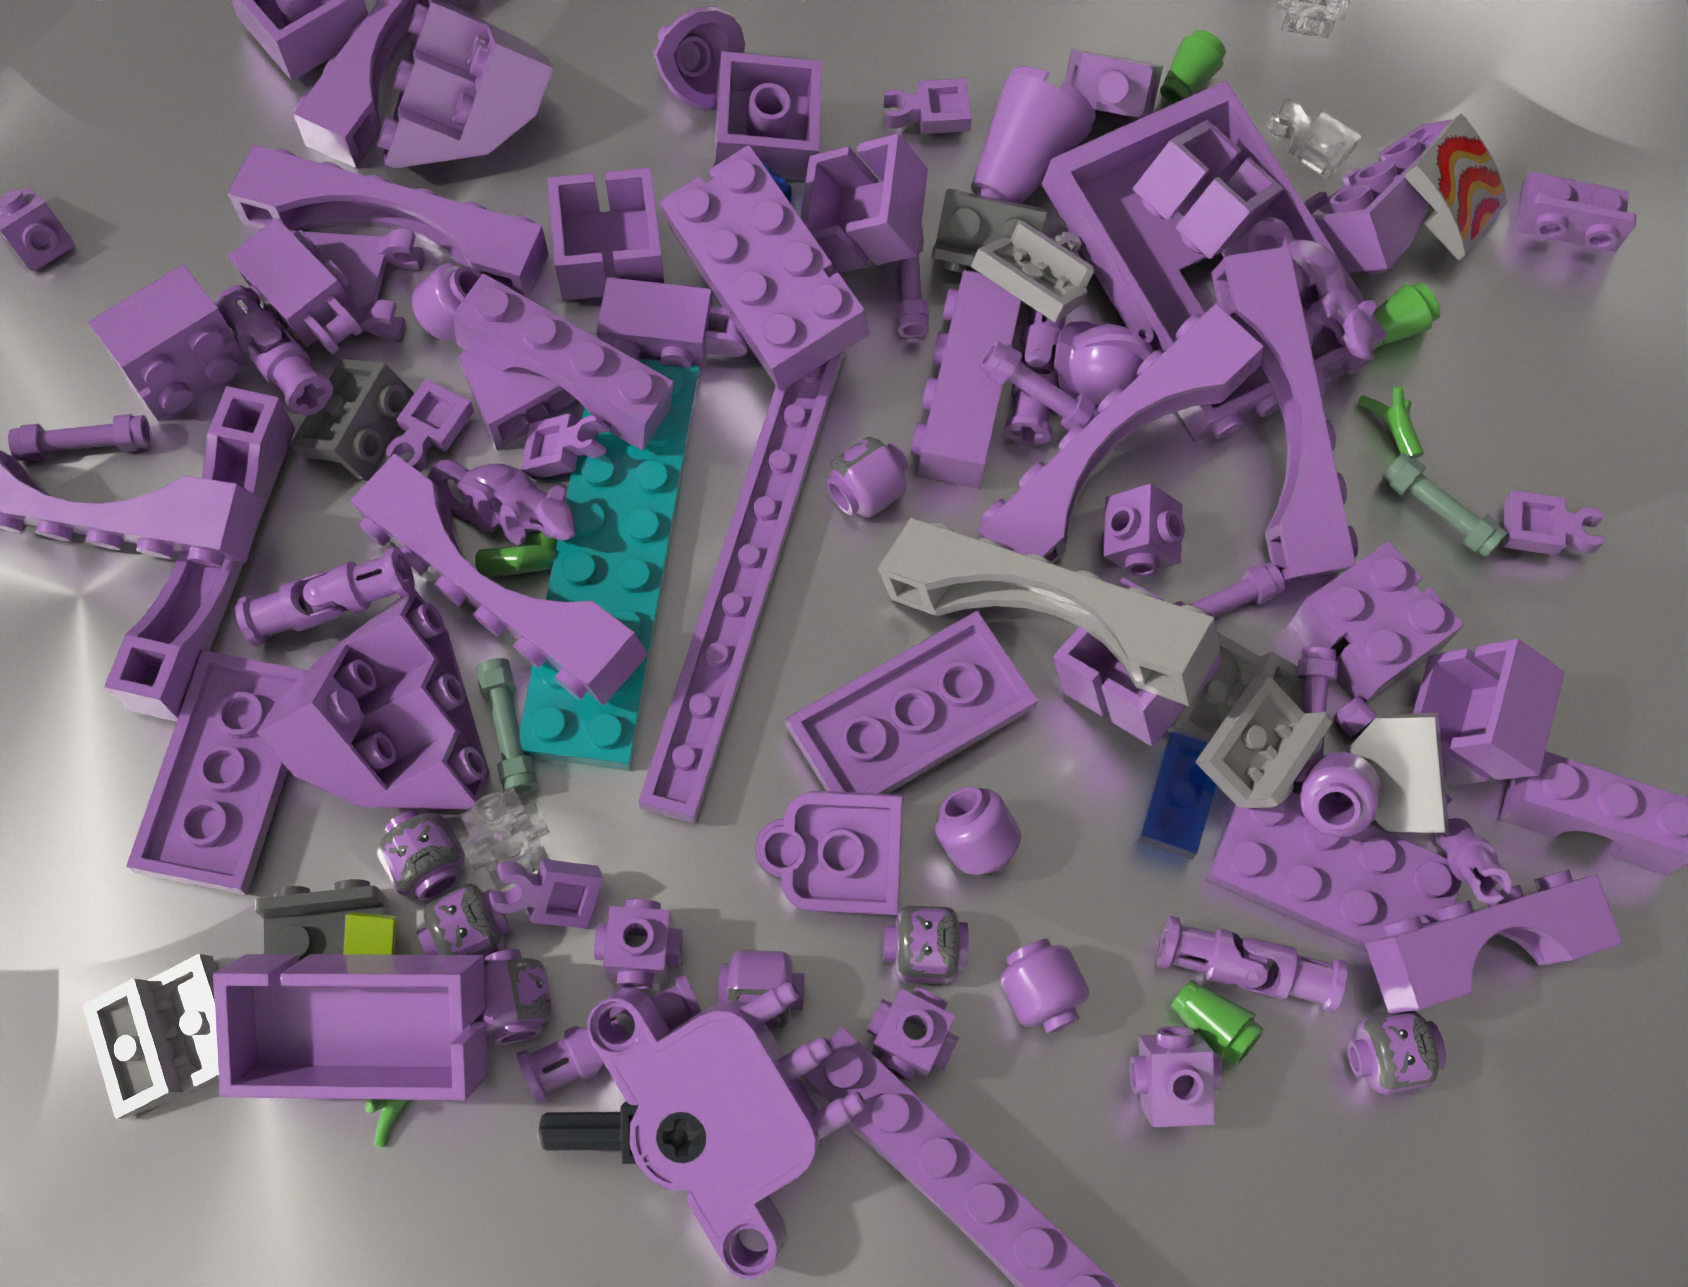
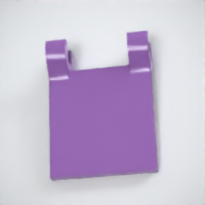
[263,229,424,340]

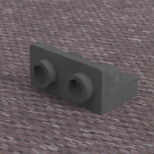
[931,188,1048,273]
[290,358,414,480]
[255,879,389,961]

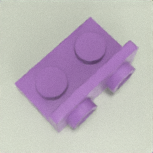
[1517,171,1637,252]

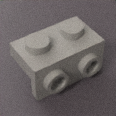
[1195,675,1333,808]

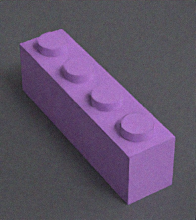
[911,270,1021,489]

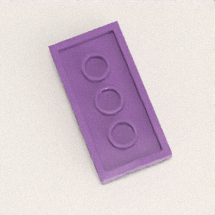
[785,611,1039,794]
[126,650,307,895]
[1205,792,1462,952]

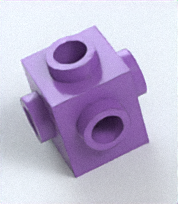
[1102,483,1185,577]
[594,899,683,990]
[867,988,959,1082]
[1130,1026,1223,1127]

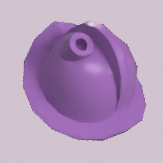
[653,6,745,111]
[1054,321,1153,407]

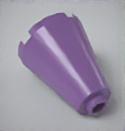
[971,66,1096,204]

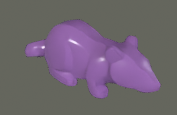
[1247,218,1376,359]
[427,460,575,546]

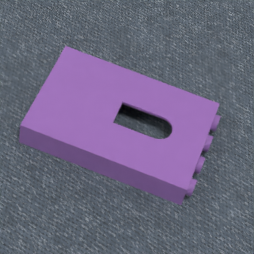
[1041,80,1387,442]

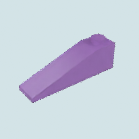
[1304,117,1467,275]

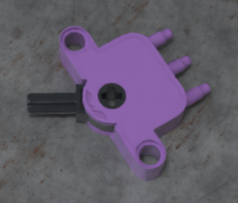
[538,982,866,1279]

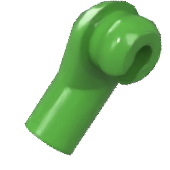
[475,531,557,577]

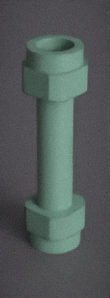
[1382,452,1507,558]
[476,658,538,797]

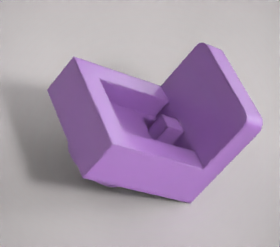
[0,187,74,271]

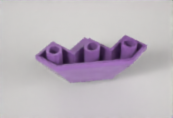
[377,0,554,169]
[257,588,489,809]

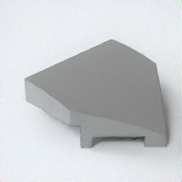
[971,221,1094,322]
[1345,712,1449,833]

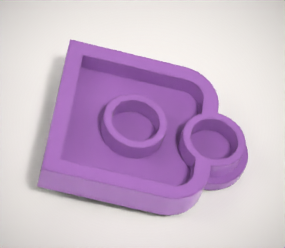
[755,791,903,915]

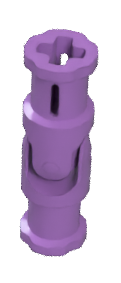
[215,285,333,416]
[1004,304,1071,446]
[235,547,415,646]
[1157,915,1348,1013]
[516,974,701,1105]

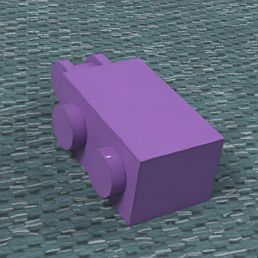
[227,218,363,354]
[596,277,748,370]

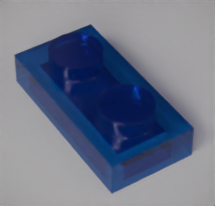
[1137,731,1217,860]

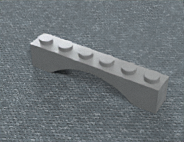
[877,518,1220,706]

